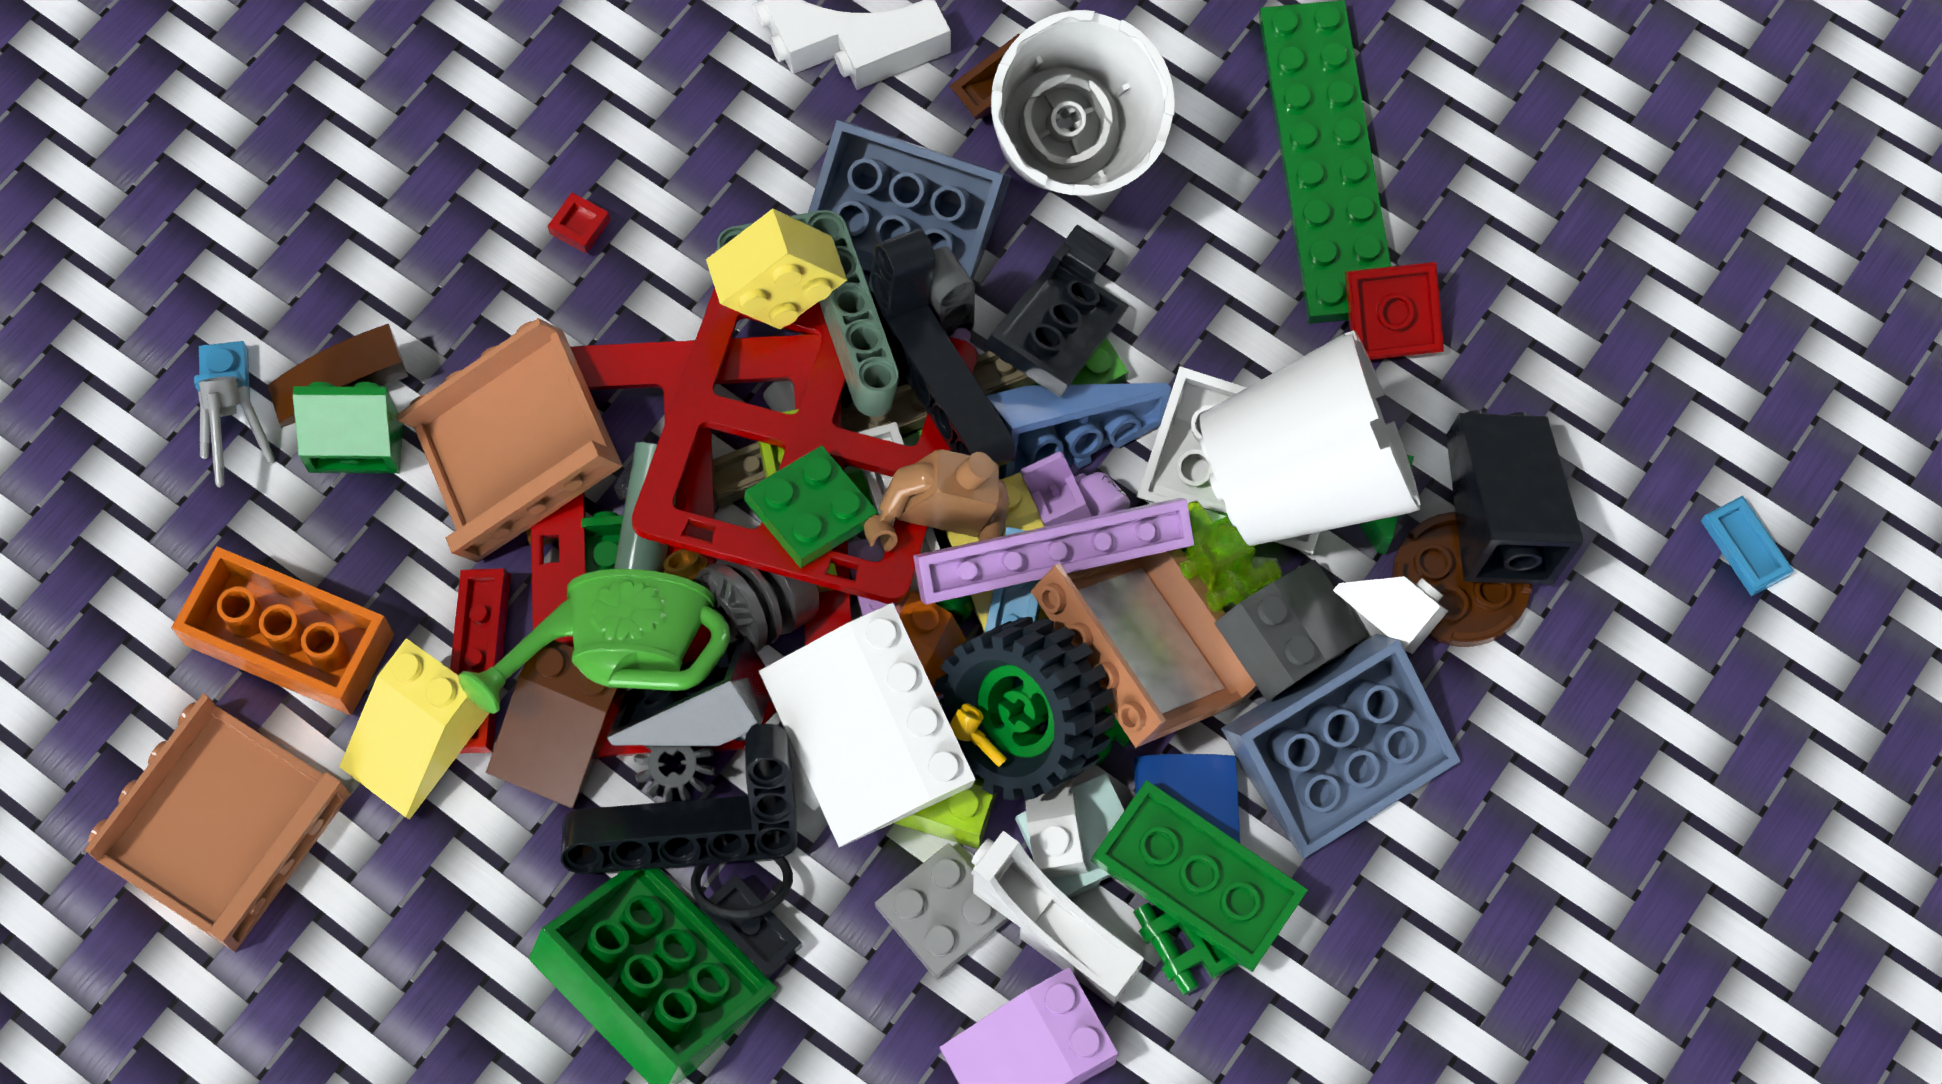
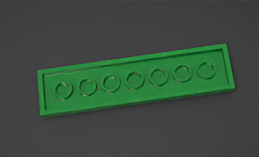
[1258,0,1391,324]

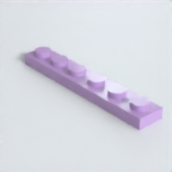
[913,498,1194,604]

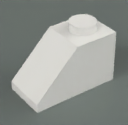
[1333,576,1448,654]
[1025,779,1088,879]

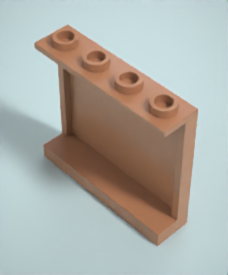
[396,318,623,562]
[84,693,351,952]

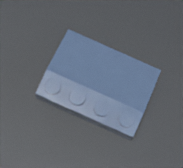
[808,120,1011,281]
[1221,634,1461,858]

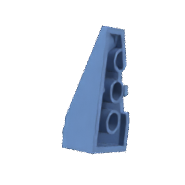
[987,383,1171,492]

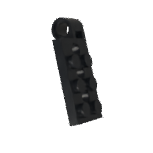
[984,224,1129,398]

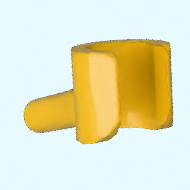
[950,703,1007,767]

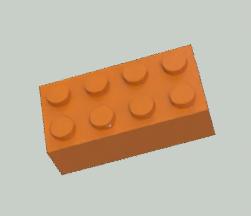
[171,546,395,716]

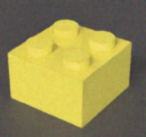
[706,208,847,330]

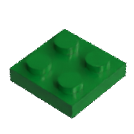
[744,445,878,568]

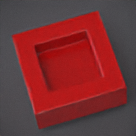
[547,192,611,254]

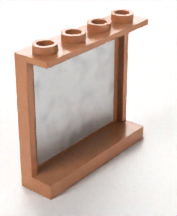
[1031,548,1258,748]

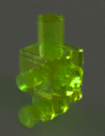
[1180,501,1281,613]

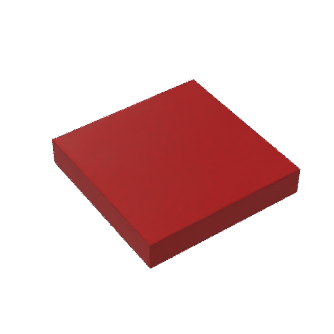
[1345,262,1444,360]

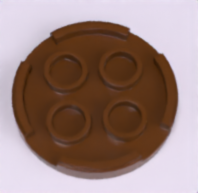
[1392,512,1532,647]

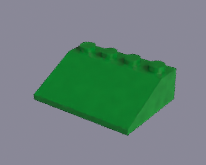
[528,868,778,1084]

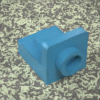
[194,341,250,397]

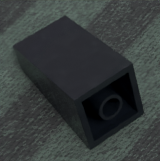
[1446,410,1583,584]

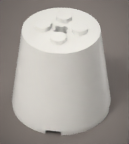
[991,10,1175,196]
[1200,330,1421,546]

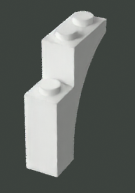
[753,0,951,90]
[971,831,1144,1007]

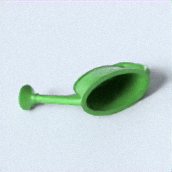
[458,569,730,714]

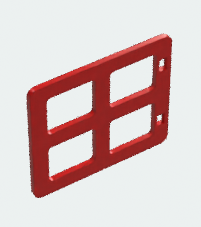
[632,287,977,604]

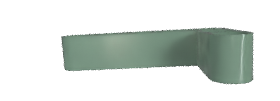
[717,210,899,417]

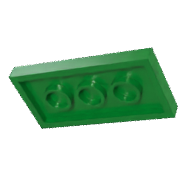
[1091,780,1308,972]

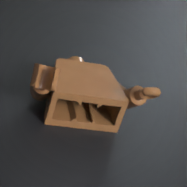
[864,449,1010,551]

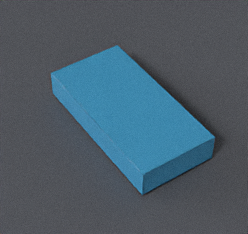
[1701,495,1794,597]

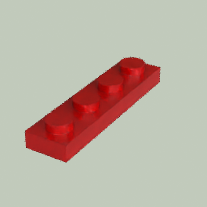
[450,568,511,754]

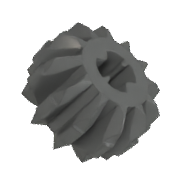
[634,746,716,802]

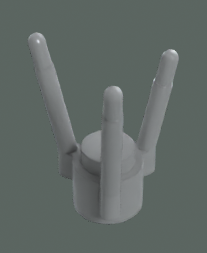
[198,376,275,488]

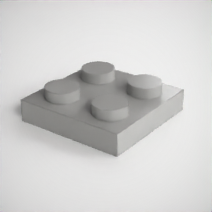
[875,843,1009,980]

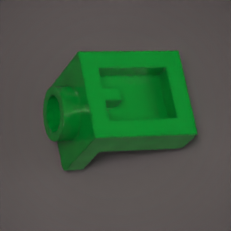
[581,511,623,573]

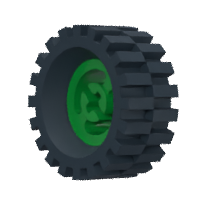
[934,617,1115,800]

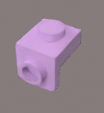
[1021,452,1092,527]

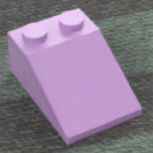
[939,967,1118,1084]

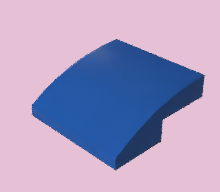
[1134,754,1240,843]

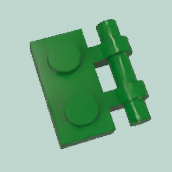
[1133,903,1240,996]

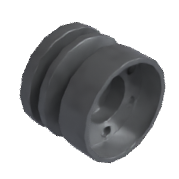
[695,559,819,652]

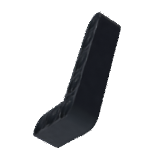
[869,228,1016,467]
[560,724,798,874]

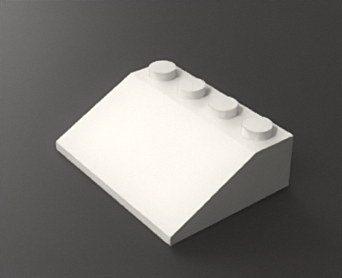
[1137,366,1320,554]
[759,603,976,848]

